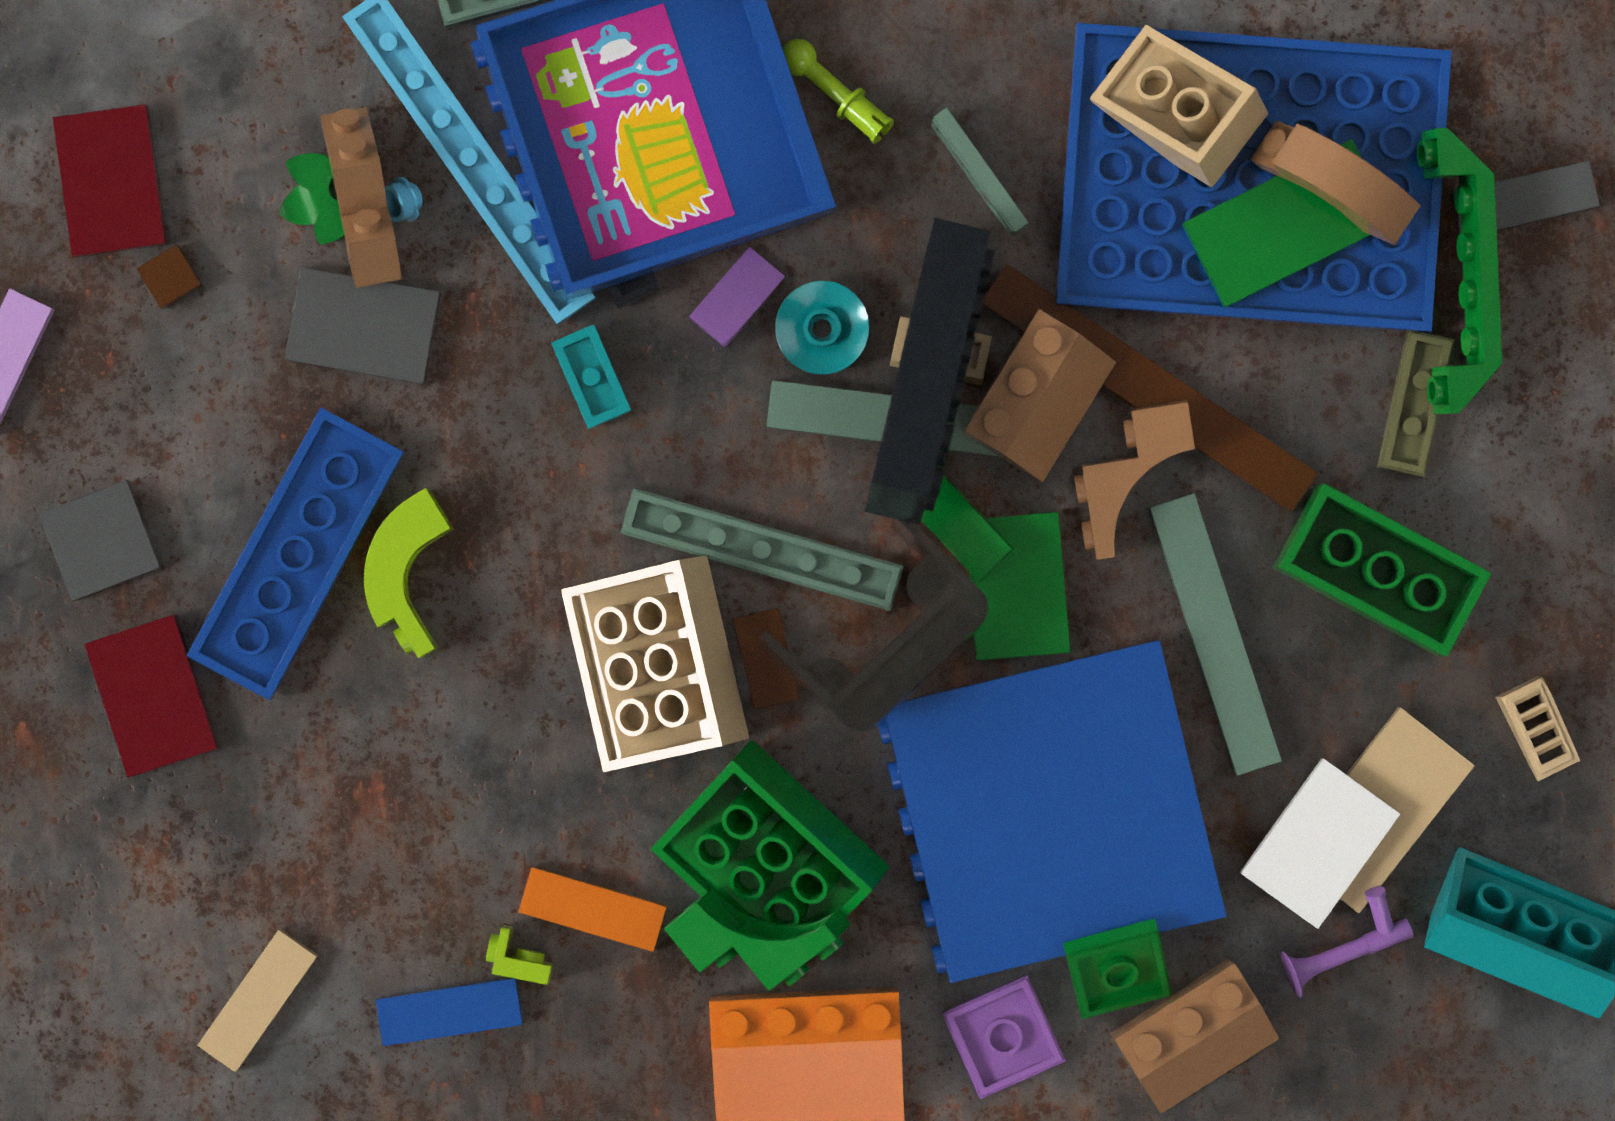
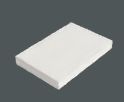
[1239,758,1400,929]

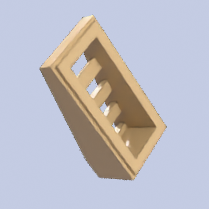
[1495,676,1580,781]

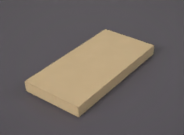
[1340,707,1475,913]

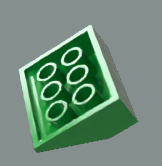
[650,739,890,925]

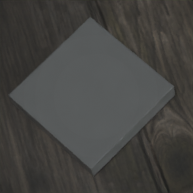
[38,480,162,601]

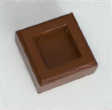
[136,244,203,310]

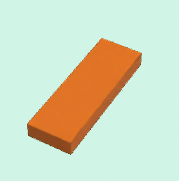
[518,866,667,952]

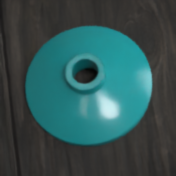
[775,281,869,375]

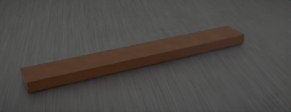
[983,264,1318,512]

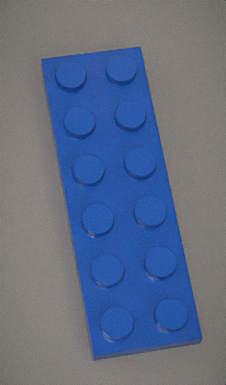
[186,407,405,700]

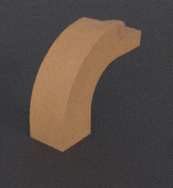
[1250,120,1421,245]

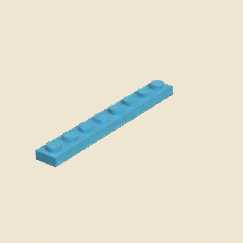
[342,0,596,325]

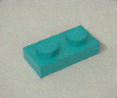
[551,324,632,430]

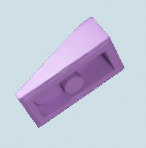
[689,247,785,349]

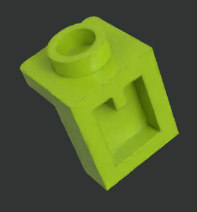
[486,925,554,985]

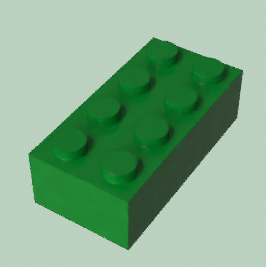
[1272,483,1492,657]

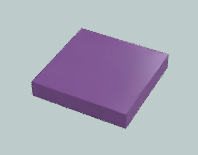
[941,974,1066,1099]

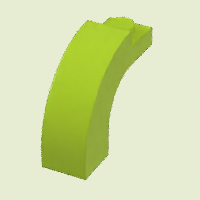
[364,488,454,658]

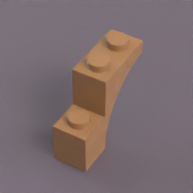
[320,107,402,288]
[1074,400,1195,560]

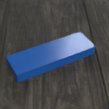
[376,978,523,1046]

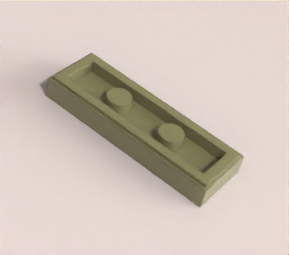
[1377,331,1455,478]

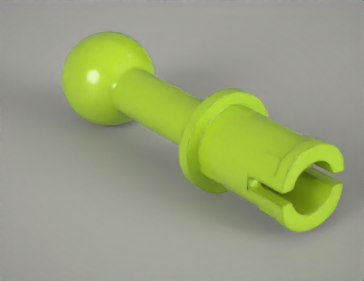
[782,39,894,144]

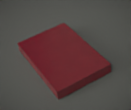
[53,104,167,258]
[84,615,219,778]

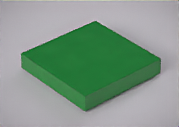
[1063,918,1173,1019]

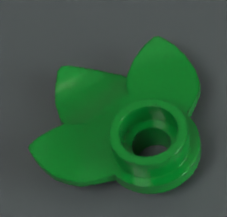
[278,153,344,245]

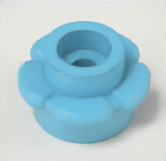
[385,177,423,222]

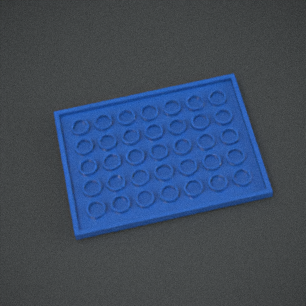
[1056,23,1452,333]

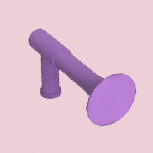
[1280,886,1413,998]

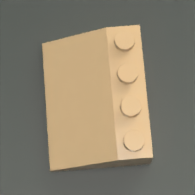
[561,555,749,772]

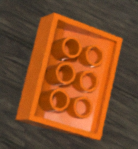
[709,987,905,1121]

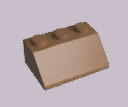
[962,309,1116,483]
[1110,958,1280,1114]

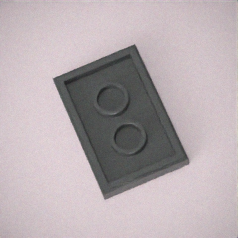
[284,267,441,385]

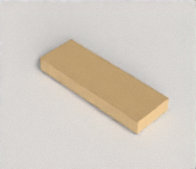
[197,929,319,1073]

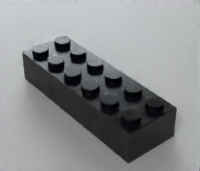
[864,218,995,525]

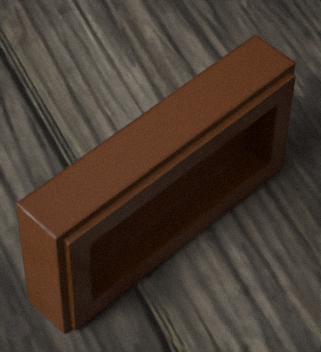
[733,608,800,710]

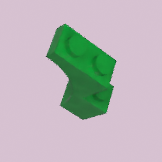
[664,888,851,991]

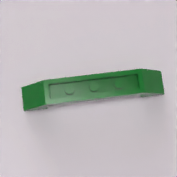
[1417,128,1502,414]

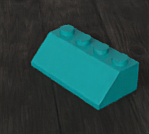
[1424,847,1615,1019]

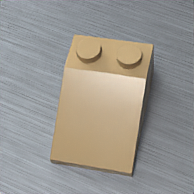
[1090,25,1269,188]

